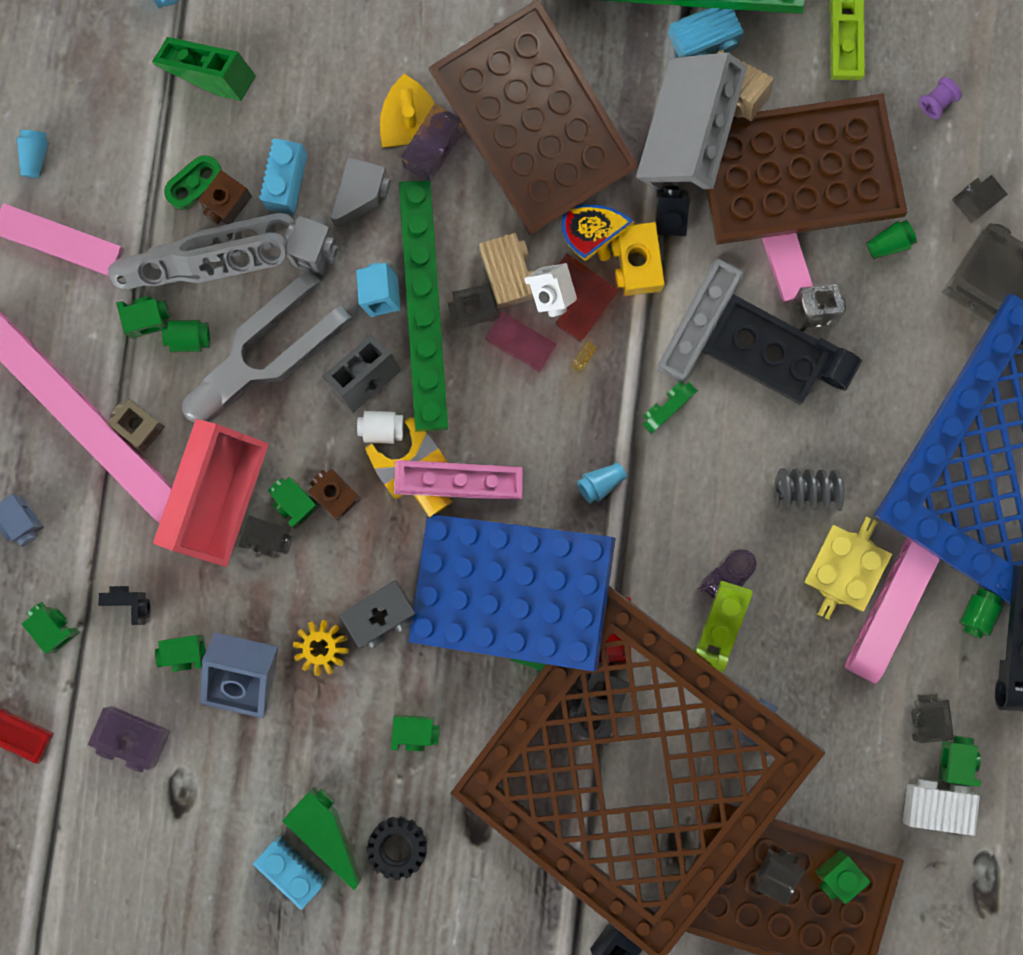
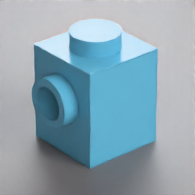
[356,263,401,317]

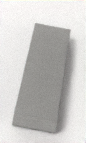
[656,257,744,384]

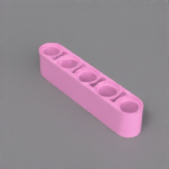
[845,538,940,684]

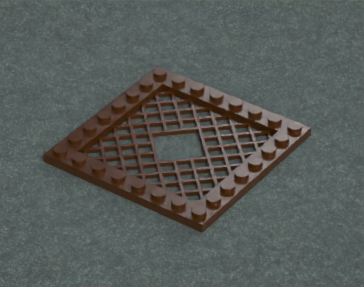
[450,586,825,955]

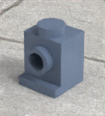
[0,494,44,547]

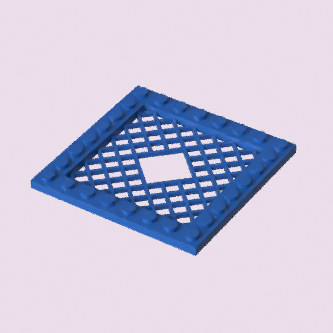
[874,294,1023,605]

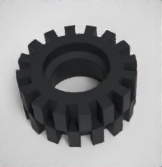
[366,816,427,880]

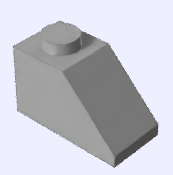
[331,157,391,227]

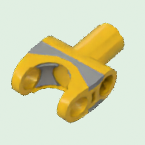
[365,417,453,518]

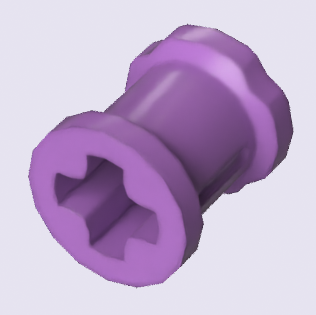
[918,77,962,120]

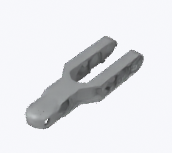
[108,213,295,290]
[182,270,353,423]

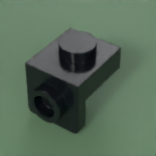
[655,185,690,236]
[98,586,151,625]

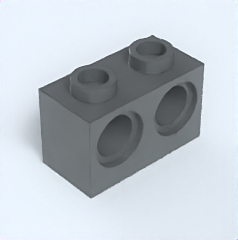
[569,672,630,746]

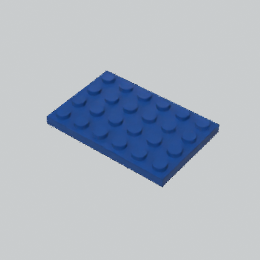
[409,515,616,671]

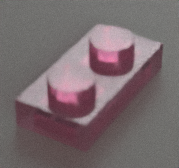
[485,312,556,373]

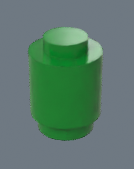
[162,320,210,353]
[959,588,1003,639]

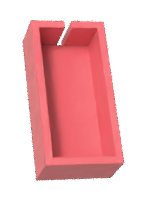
[153,419,269,567]

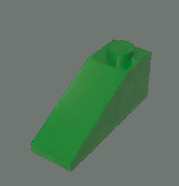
[152,37,256,101]
[282,788,361,890]

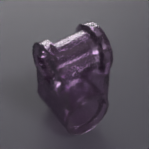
[697,549,757,599]

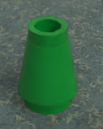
[866,220,917,259]

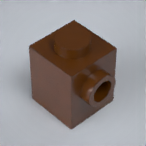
[198,170,252,225]
[308,469,361,521]

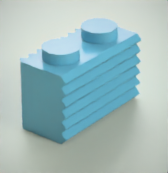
[668,8,744,57]
[259,138,307,215]
[253,836,326,910]

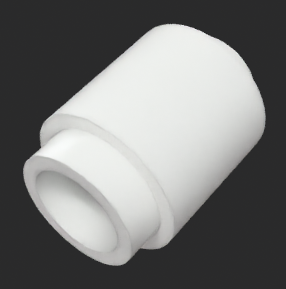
[357,411,404,444]

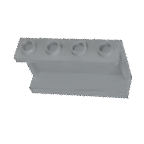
[636,52,747,189]

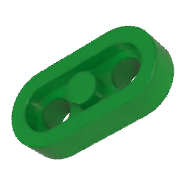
[164,155,222,210]
[643,382,698,434]

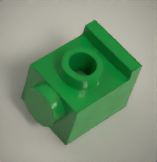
[116,297,171,339]
[268,477,320,529]
[21,602,80,654]
[155,635,206,672]
[391,715,440,751]
[938,735,981,787]

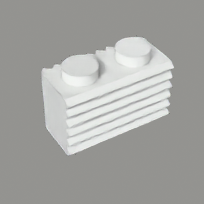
[902,779,980,836]

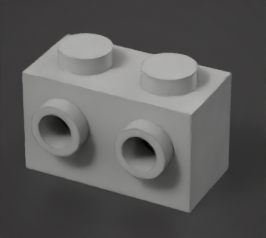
[285,215,338,277]

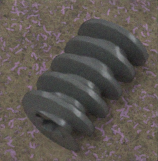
[774,468,845,511]

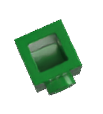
[815,850,871,905]

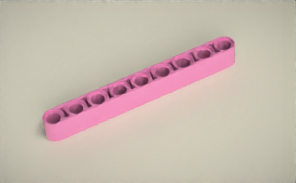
[0,311,172,524]

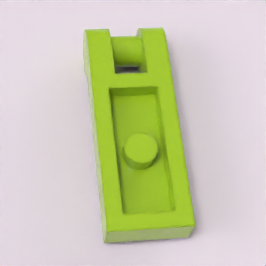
[829,0,865,80]
[695,580,752,673]

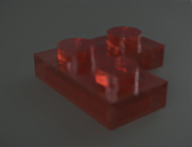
[555,253,619,343]

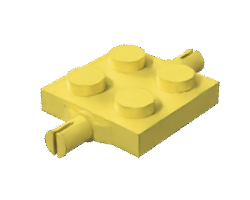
[803,517,892,621]

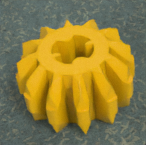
[293,620,349,676]

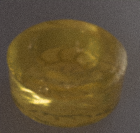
[569,340,597,372]

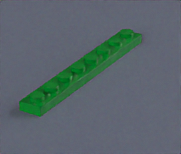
[399,181,448,432]

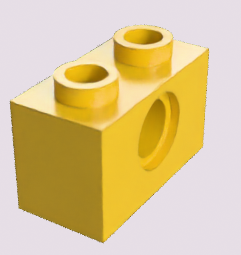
[611,222,665,296]

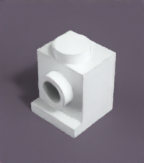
[524,263,577,317]

